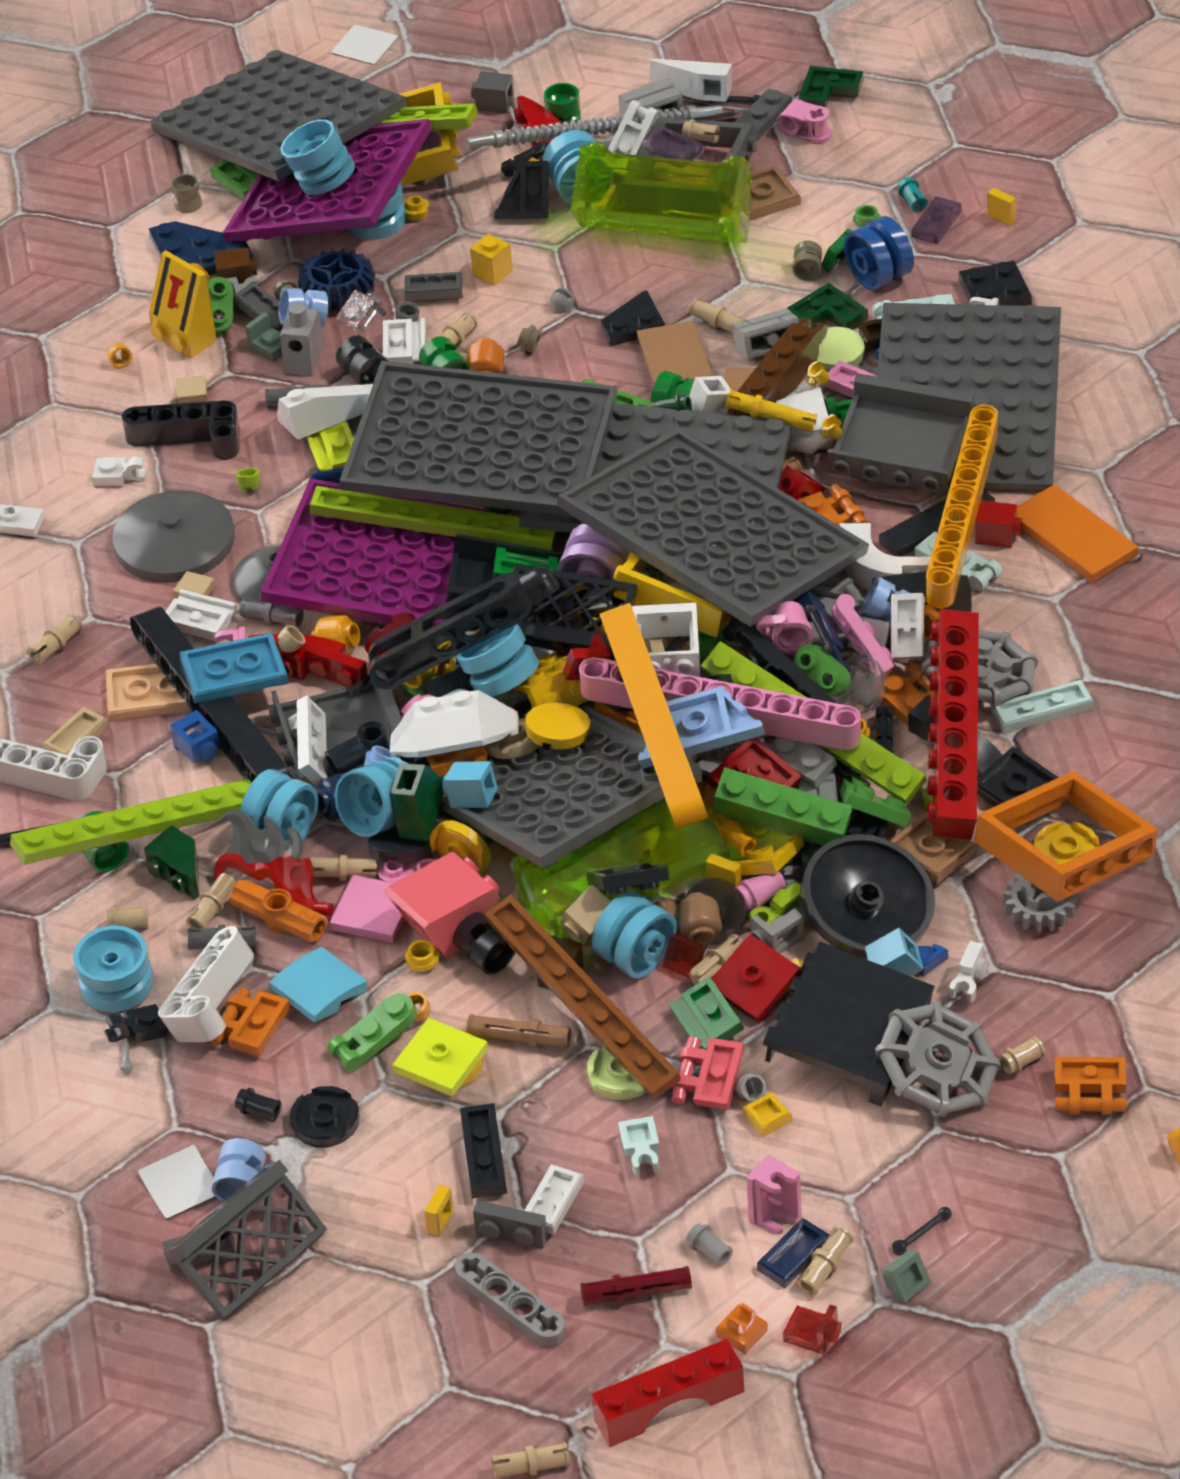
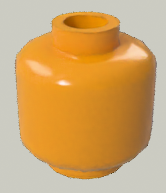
[311,615,360,655]

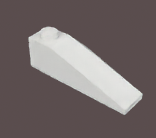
[277,384,373,440]

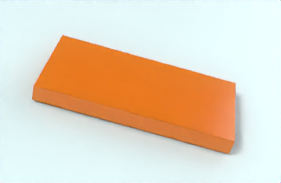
[1017,484,1139,583]

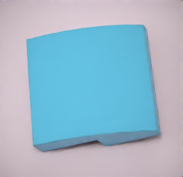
[268,947,368,1022]

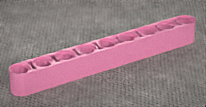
[579,657,861,750]

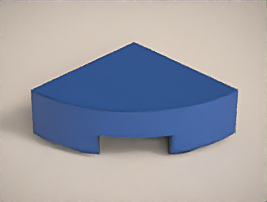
[918,944,948,976]

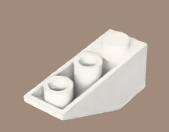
[650,59,732,102]

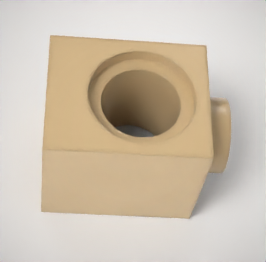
[560,884,611,945]

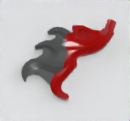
[213,810,334,916]

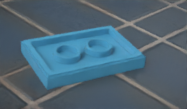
[180,633,288,703]

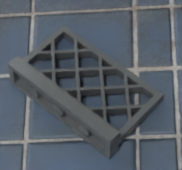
[164,1160,327,1319]

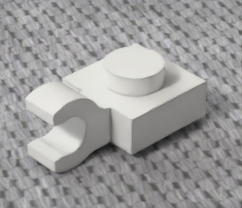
[92,457,147,487]
[950,941,987,1003]

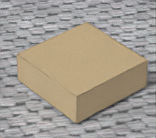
[176,375,208,403]
[173,571,215,599]

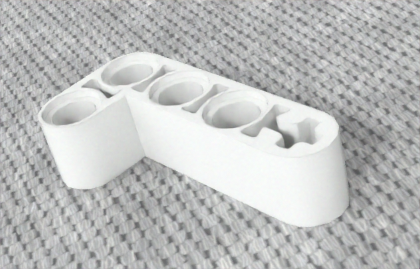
[0,736,107,801]
[158,926,254,1042]

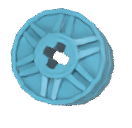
[280,120,355,195]
[542,130,614,206]
[334,757,408,837]

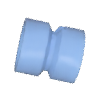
[279,288,328,328]
[860,577,910,622]
[212,1138,266,1202]

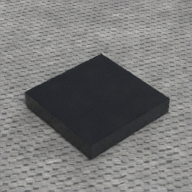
[977,746,1059,806]

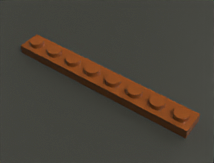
[484,894,681,1100]

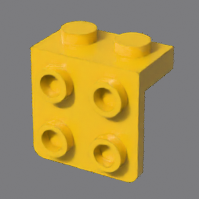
[511,653,588,708]

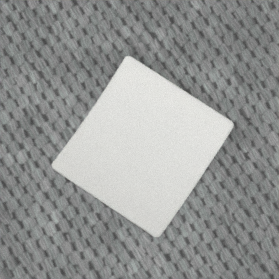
[138,1145,215,1218]

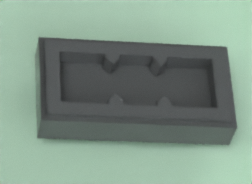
[405,272,463,302]
[233,281,283,331]

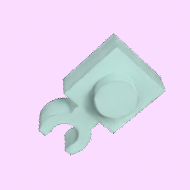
[618,1116,660,1176]

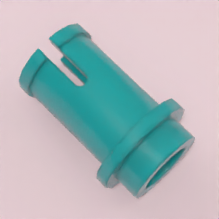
[898,177,928,212]

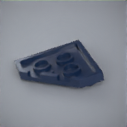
[148,221,253,276]

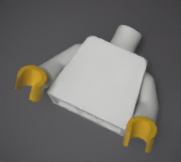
[776,361,842,454]

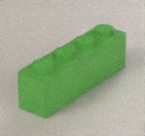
[713,767,852,846]

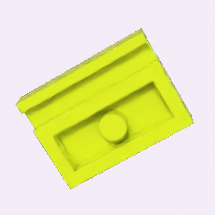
[306,421,354,478]

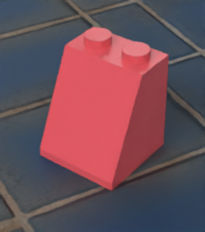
[383,852,502,960]

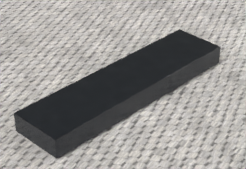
[879,490,995,557]

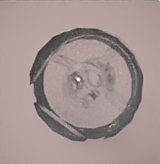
[830,651,887,714]

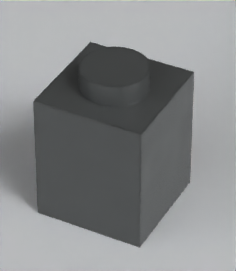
[471,71,514,113]

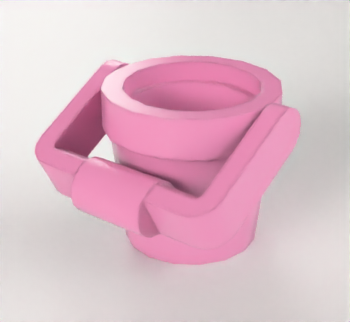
[756,601,814,657]

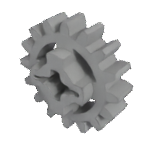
[1004,873,1077,932]

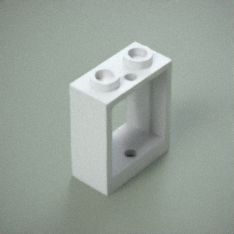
[632,603,700,677]

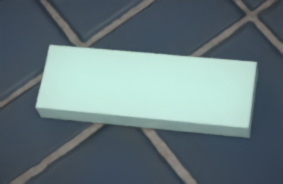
[991,680,1094,733]

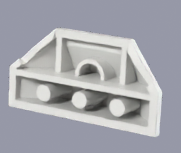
[390,690,519,757]

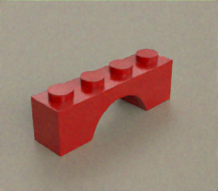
[591,1339,745,1448]

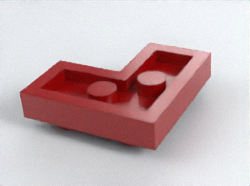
[707,737,801,789]

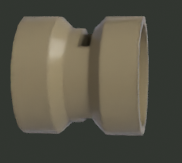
[171,174,202,213]
[792,240,822,281]

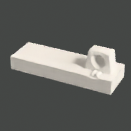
[288,695,328,787]

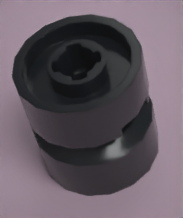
[336,335,389,385]
[453,912,515,975]

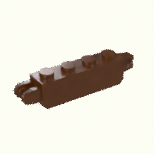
[734,317,828,418]

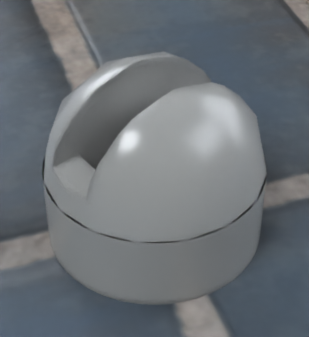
[550,288,574,314]
[735,1073,766,1102]

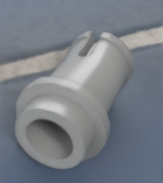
[686,1223,733,1267]

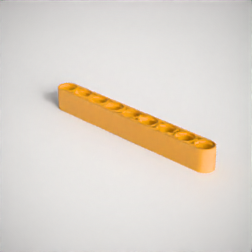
[926,405,998,608]
[600,603,709,829]

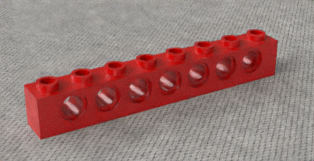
[927,609,979,840]

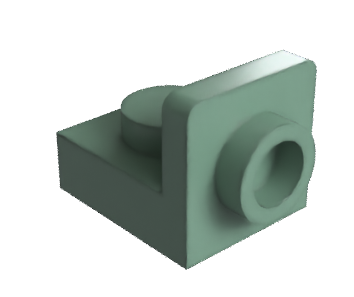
[245,312,282,362]

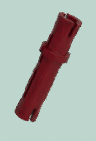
[580,1266,692,1307]

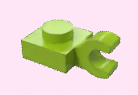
[749,882,802,925]

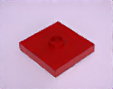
[711,934,803,1024]

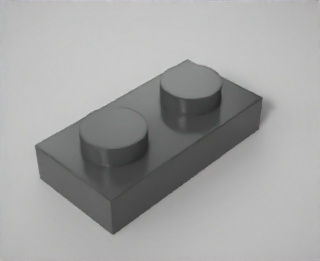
[473,1200,548,1248]

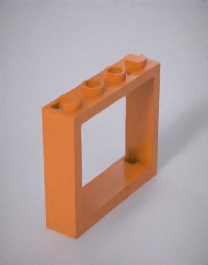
[974,771,1159,902]

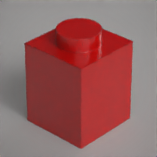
[975,500,1022,548]

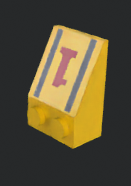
[148,251,217,358]

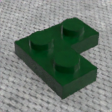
[798,66,864,107]
[787,283,868,329]

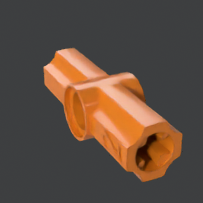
[229,879,328,943]

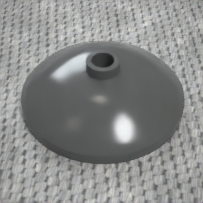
[232,543,282,601]

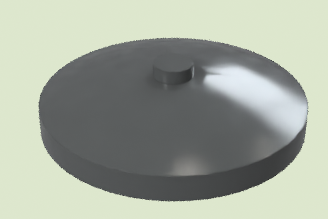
[112,490,235,582]

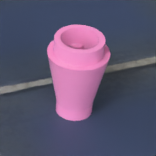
[734,871,786,912]

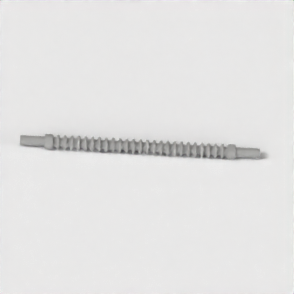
[465,105,723,149]

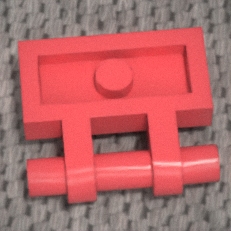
[671,1037,745,1111]

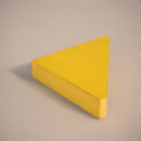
[734,834,804,876]

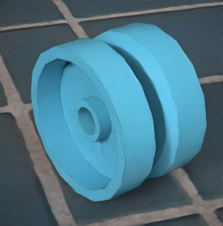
[347,181,406,240]
[456,624,539,697]
[240,769,318,841]
[592,890,677,979]
[73,925,154,1012]

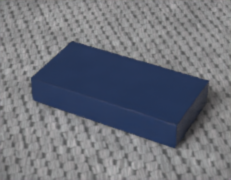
[757,1217,830,1288]

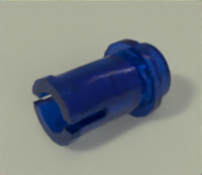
[310,466,345,484]

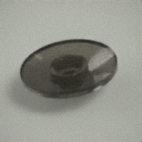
[684,878,745,945]

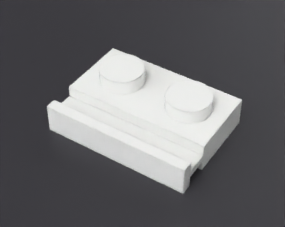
[383,318,426,364]
[165,589,238,642]

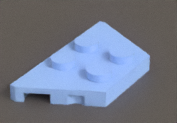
[638,686,765,769]

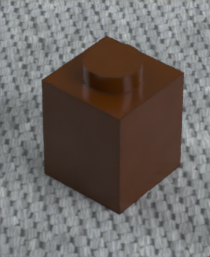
[214,247,258,284]

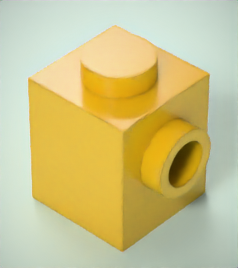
[470,234,513,286]

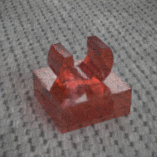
[662,933,706,979]

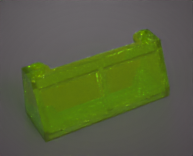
[570,142,753,243]
[513,797,730,942]

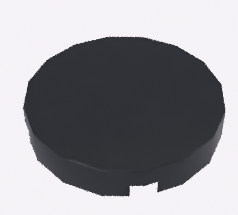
[368,827,432,863]
[290,1086,360,1147]

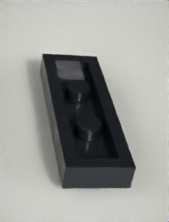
[460,1103,507,1199]

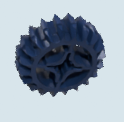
[298,248,376,313]

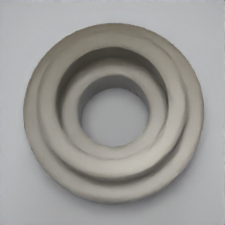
[517,324,542,353]

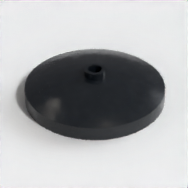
[800,834,935,958]

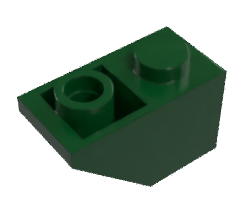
[390,763,444,842]
[144,825,200,900]

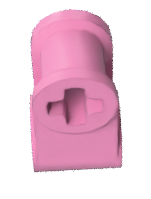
[776,99,831,143]

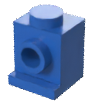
[170,710,221,764]

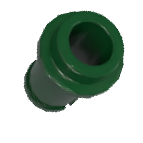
[651,393,692,411]

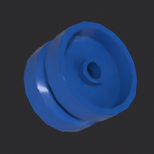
[844,216,914,291]

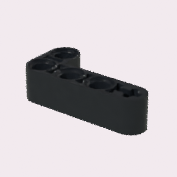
[121,400,240,460]

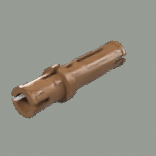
[466,1014,572,1049]

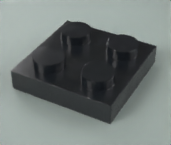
[959,260,1032,306]
[586,862,670,895]

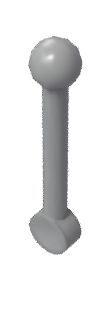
[120,1037,133,1074]

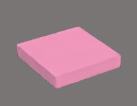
[329,875,404,943]

